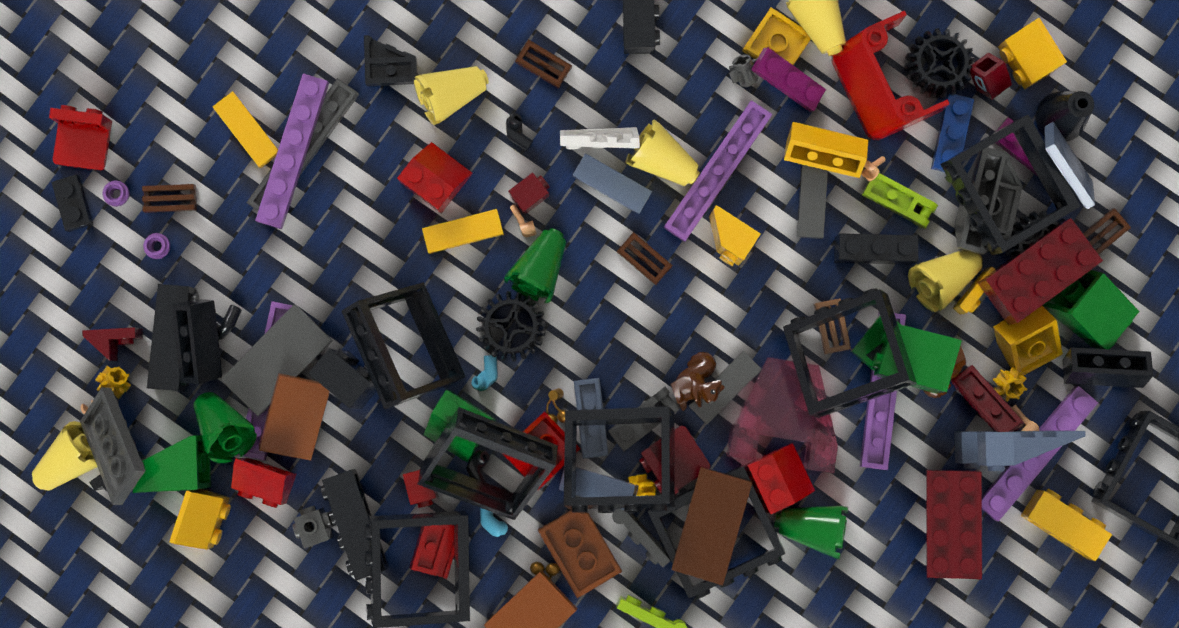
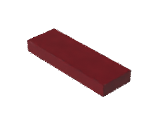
[951,365,1024,432]

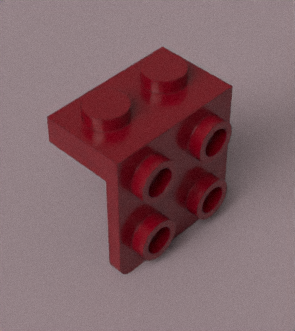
[639,426,710,495]

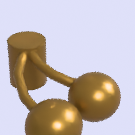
[546,388,567,423]
[530,562,560,580]

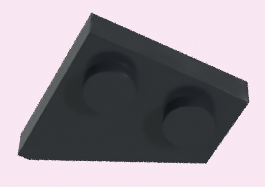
[364,35,418,86]

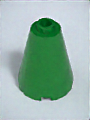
[504,228,566,303]
[193,392,257,463]
[774,506,848,559]

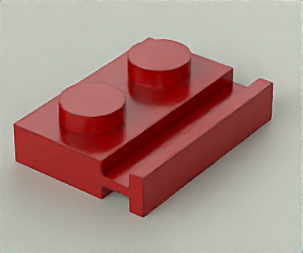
[409,524,454,579]

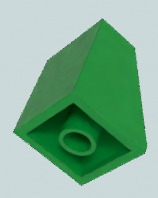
[1042,270,1140,349]
[872,324,962,393]
[424,390,495,463]
[133,435,211,493]

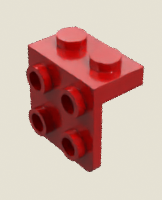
[49,105,112,171]

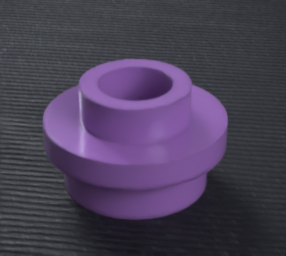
[102,181,129,207]
[143,233,170,259]

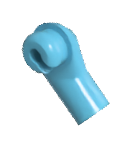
[471,355,498,391]
[480,508,508,537]

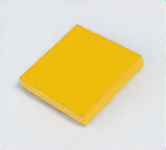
[742,7,811,66]

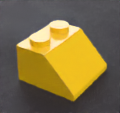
[998,18,1067,89]
[709,205,761,266]
[993,306,1063,375]
[169,489,231,550]

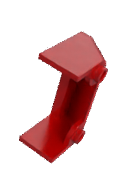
[831,10,950,140]

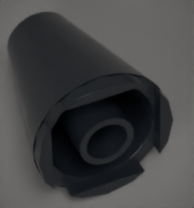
[1035,91,1094,141]

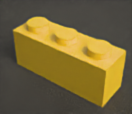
[784,122,868,178]
[1021,489,1112,561]

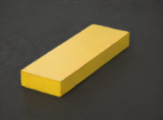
[212,91,278,168]
[422,209,504,254]

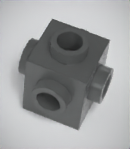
[292,505,334,549]

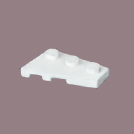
[560,127,640,149]

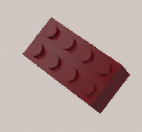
[977,218,1103,325]
[926,470,982,580]

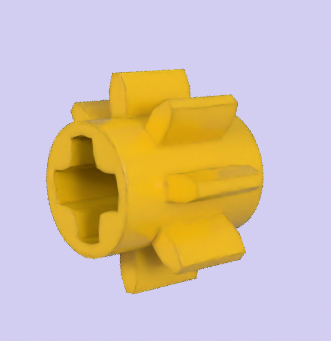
[95,366,131,399]
[993,367,1027,402]
[628,474,656,496]

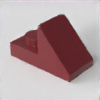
[82,327,143,361]

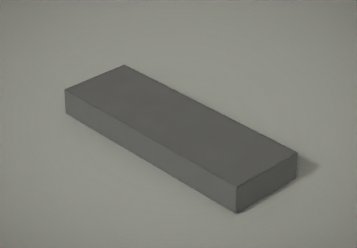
[797,164,828,239]
[688,351,762,425]

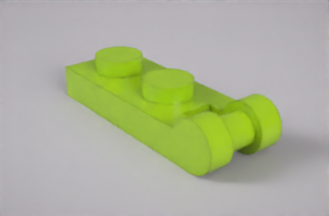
[862,173,938,229]
[616,595,687,628]

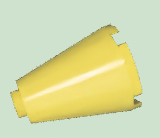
[786,0,846,56]
[414,66,489,125]
[625,120,700,186]
[908,249,983,312]
[32,421,97,491]

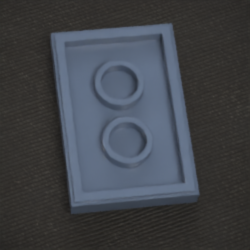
[1045,122,1095,209]

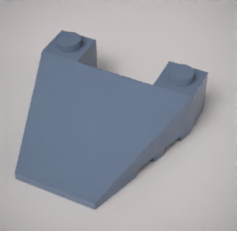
[954,430,1086,471]

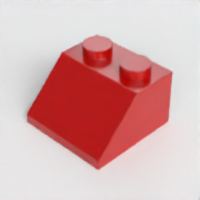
[397,142,473,214]
[502,411,581,490]
[745,443,815,515]
[231,457,297,508]

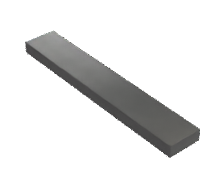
[246,78,359,211]

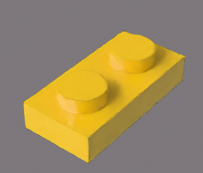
[953,267,995,315]

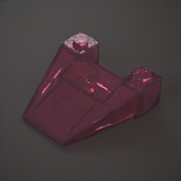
[726,357,838,473]

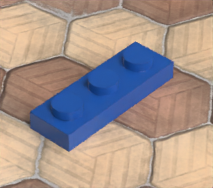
[931,94,974,172]

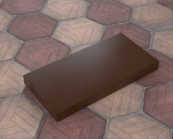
[671,467,752,586]

